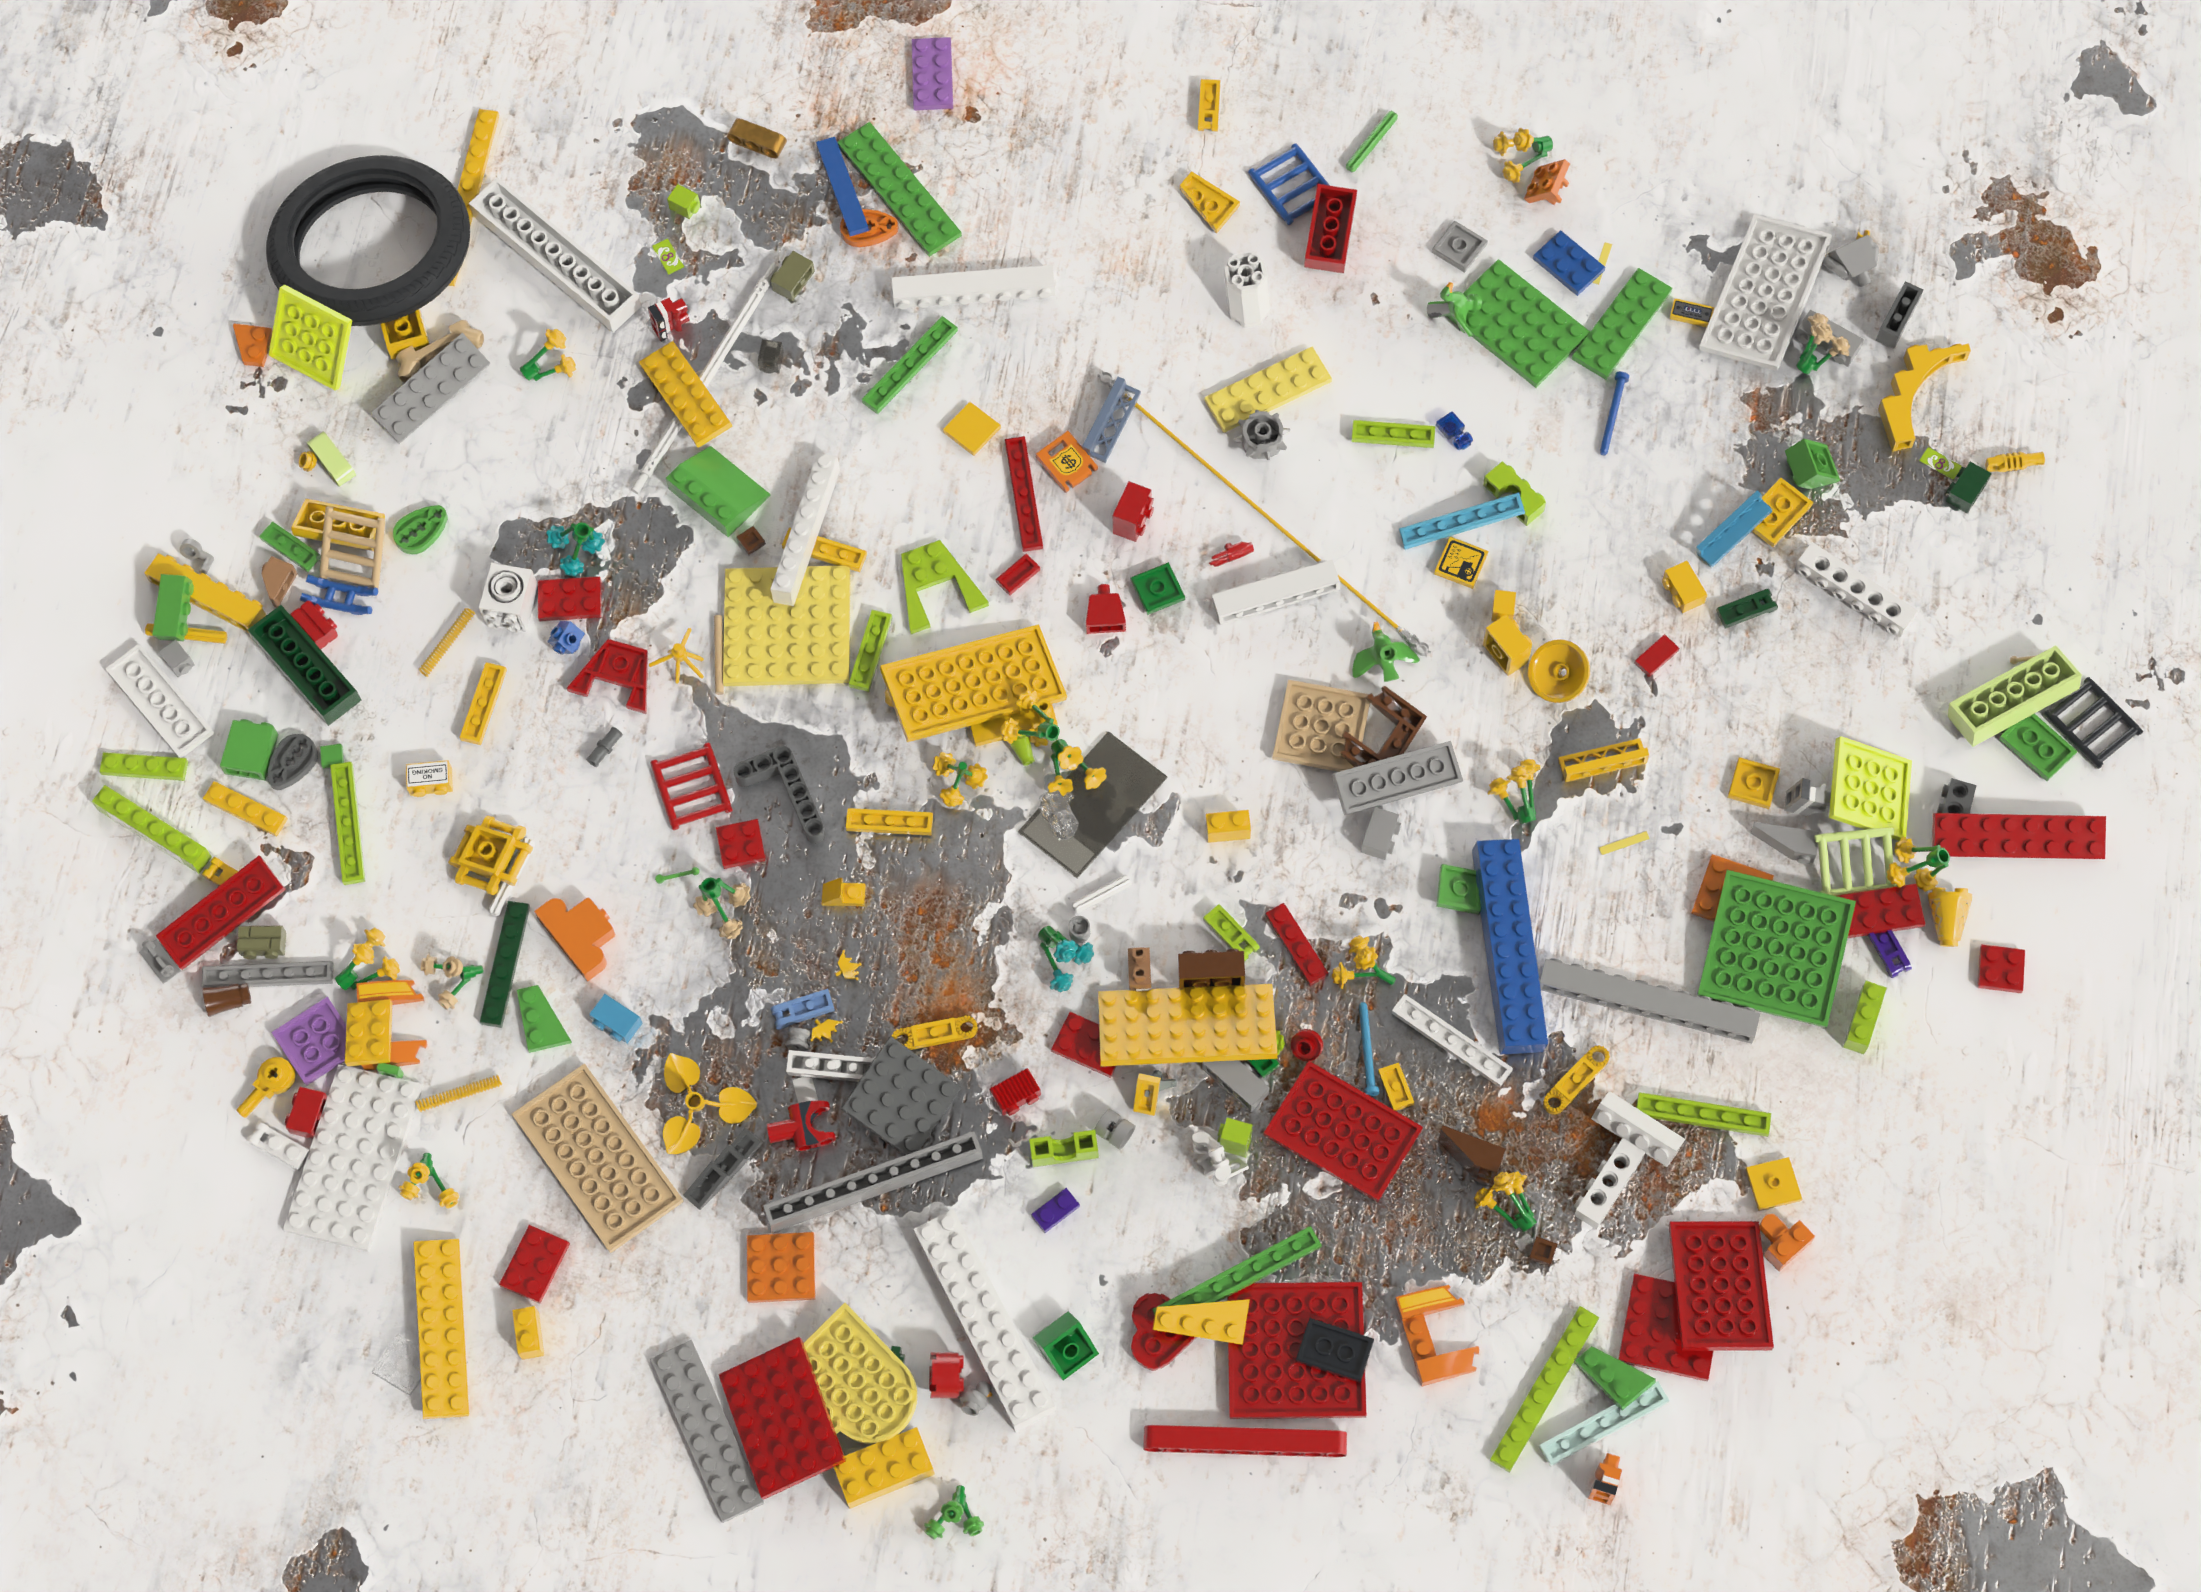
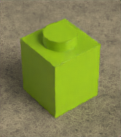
[667,184,700,219]

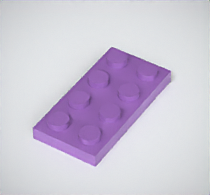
[912,37,953,111]

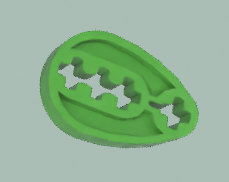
[393,505,448,554]

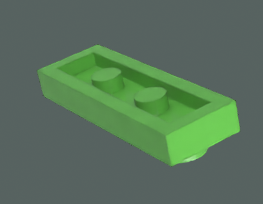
[259,521,321,572]

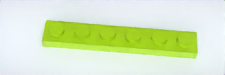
[330,762,365,885]
[1636,1092,1772,1137]

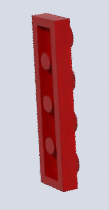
[1265,903,1329,986]

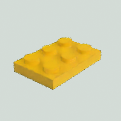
[1752,478,1813,547]
[345,999,393,1066]

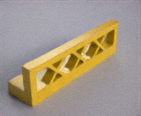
[1558,738,1649,782]

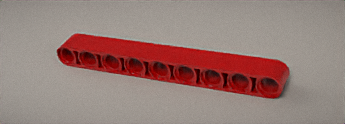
[1143,1425,1347,1457]

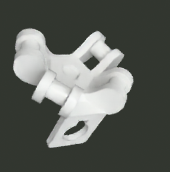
[1192,1132,1249,1186]

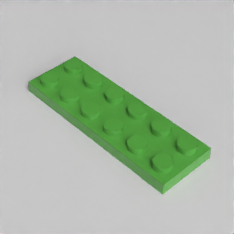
[1572,268,1673,380]

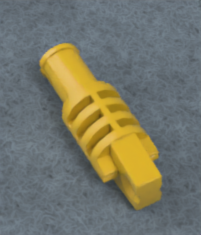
[1985,452,2045,472]

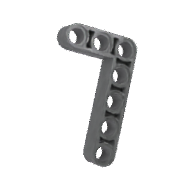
[733,746,825,844]

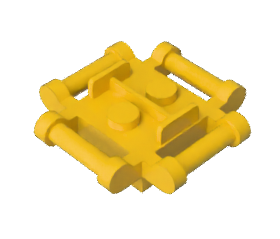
[448,815,533,895]

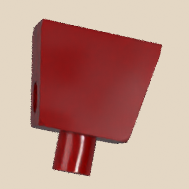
[1086,584,1126,634]

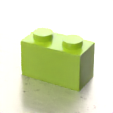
[1217,1117,1253,1158]

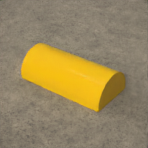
[291,498,385,551]

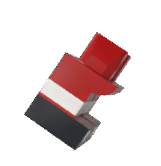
[648,297,690,342]

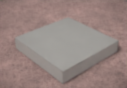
[1432,220,1488,273]

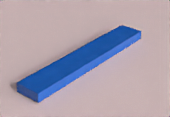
[816,137,869,237]

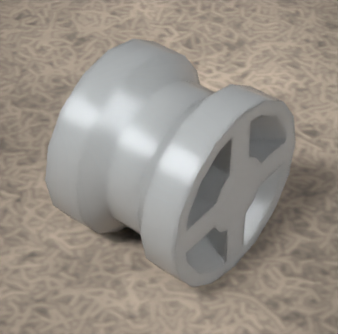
[786,1028,810,1051]

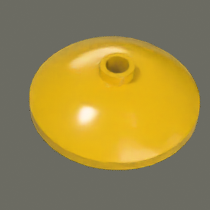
[1528,639,1590,703]

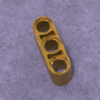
[727,118,787,159]

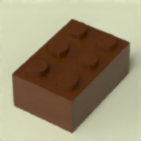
[1178,949,1245,990]

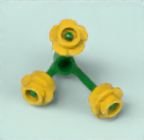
[398,1153,459,1208]

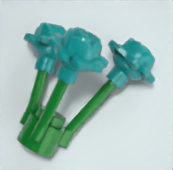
[546,522,605,576]
[1038,926,1094,993]

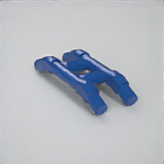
[300,574,379,615]

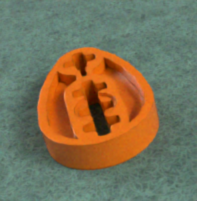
[840,209,899,247]

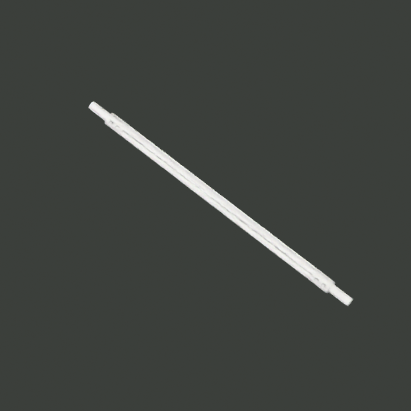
[631,264,778,494]

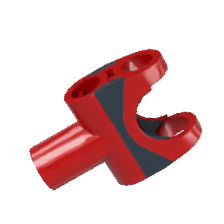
[767,1100,836,1151]

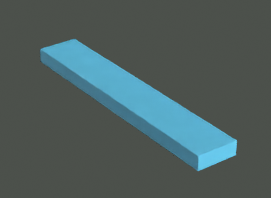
[1399,492,1525,550]

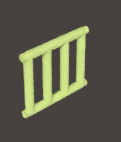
[1814,827,1897,896]

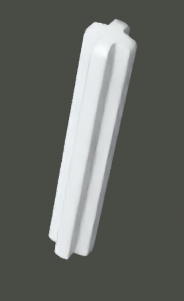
[488,838,535,916]

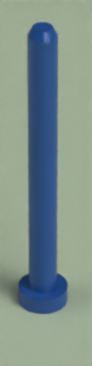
[1600,371,1630,456]

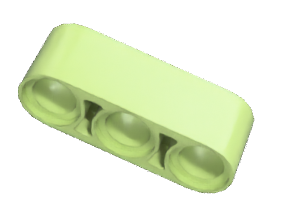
[306,431,356,487]

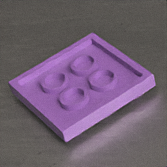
[271,996,346,1086]

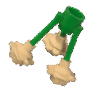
[1796,313,1850,374]
[693,877,751,939]

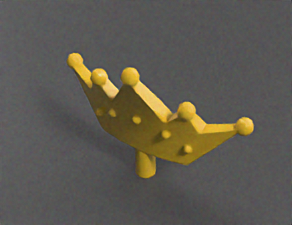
[835,950,862,980]
[810,1019,843,1043]

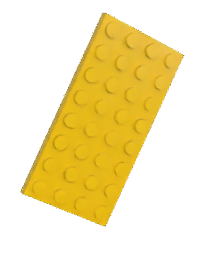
[880,624,1067,742]
[1098,984,1278,1066]

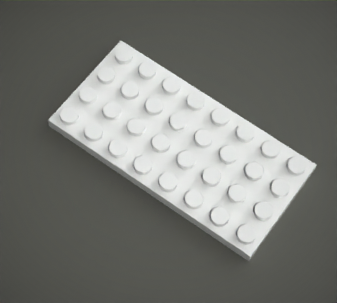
[1699,215,1832,371]
[283,1064,423,1252]

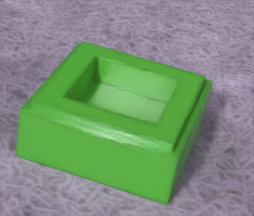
[320,744,344,769]
[377,1063,404,1079]

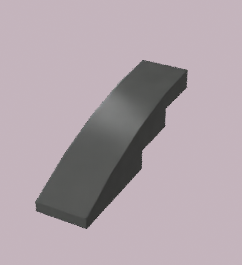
[683,1128,763,1210]

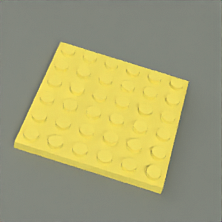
[723,565,850,686]

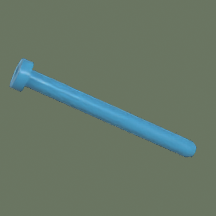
[1359,1002,1379,1096]

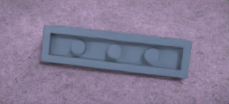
[1082,376,1141,463]

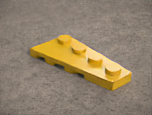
[1152,1299,1250,1345]

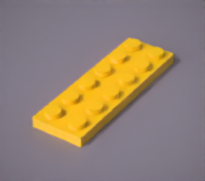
[639,341,733,448]

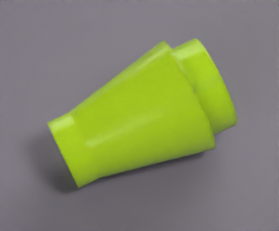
[1010,735,1035,766]

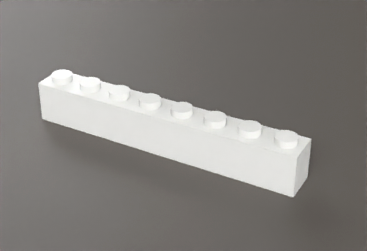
[892,265,1055,309]
[771,453,840,606]

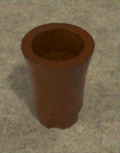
[202,983,252,1017]

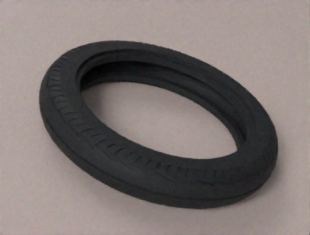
[266,155,470,326]

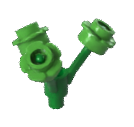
[924,1485,984,1540]

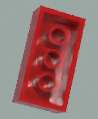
[1304,184,1358,273]

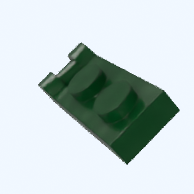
[1716,589,1778,629]

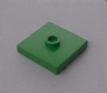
[1130,562,1185,615]

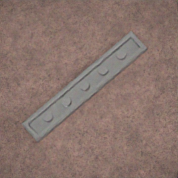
[201,961,334,988]

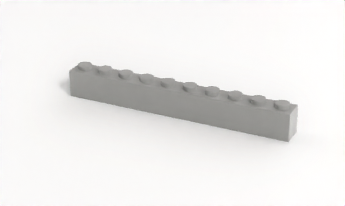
[1540,958,1760,1044]
[763,1131,983,1232]

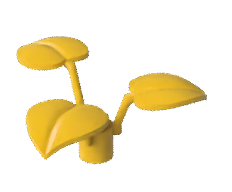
[663,1053,757,1154]

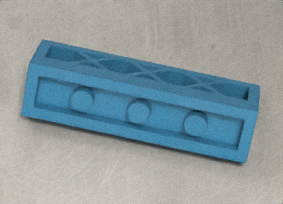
[1696,490,1772,568]

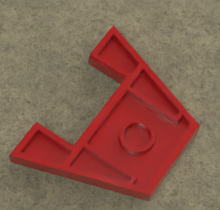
[566,639,648,714]

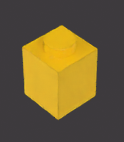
[1491,590,1516,622]

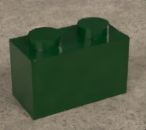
[1946,461,1992,514]

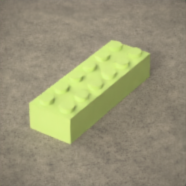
[1948,645,2082,747]

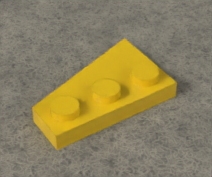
[1180,171,1240,234]

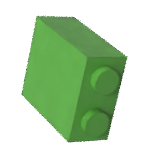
[220,719,279,781]

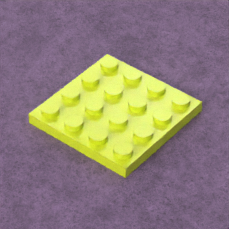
[269,285,352,391]
[1829,736,1912,841]

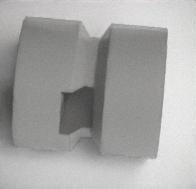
[1094,1109,1136,1150]

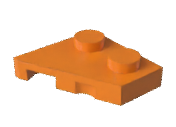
[233,324,273,367]

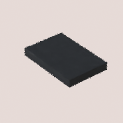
[1296,1318,1374,1383]

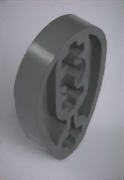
[268,734,318,790]

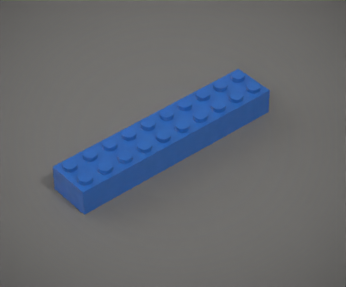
[1472,839,1548,1055]

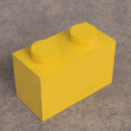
[1662,561,1707,613]
[1206,810,1251,843]
[512,1306,544,1360]

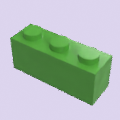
[152,574,194,642]

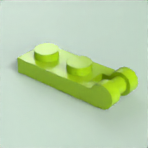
[1203,904,1260,961]

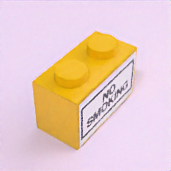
[406,760,453,797]

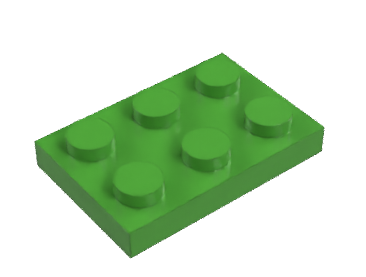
[1999,713,2078,782]

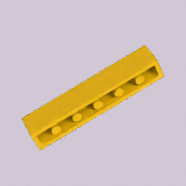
[145,553,266,634]

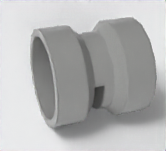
[1068,916,1091,943]

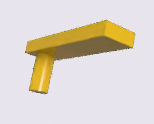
[970,700,1058,747]

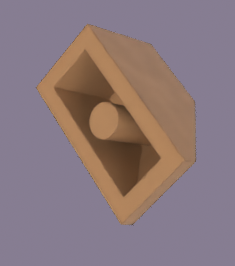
[261,556,298,608]

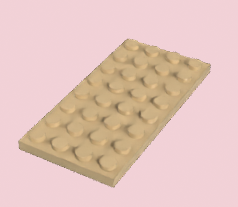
[512,1063,684,1253]

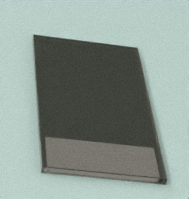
[1018,731,1168,879]

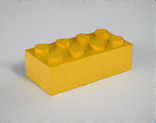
[834,1427,935,1509]

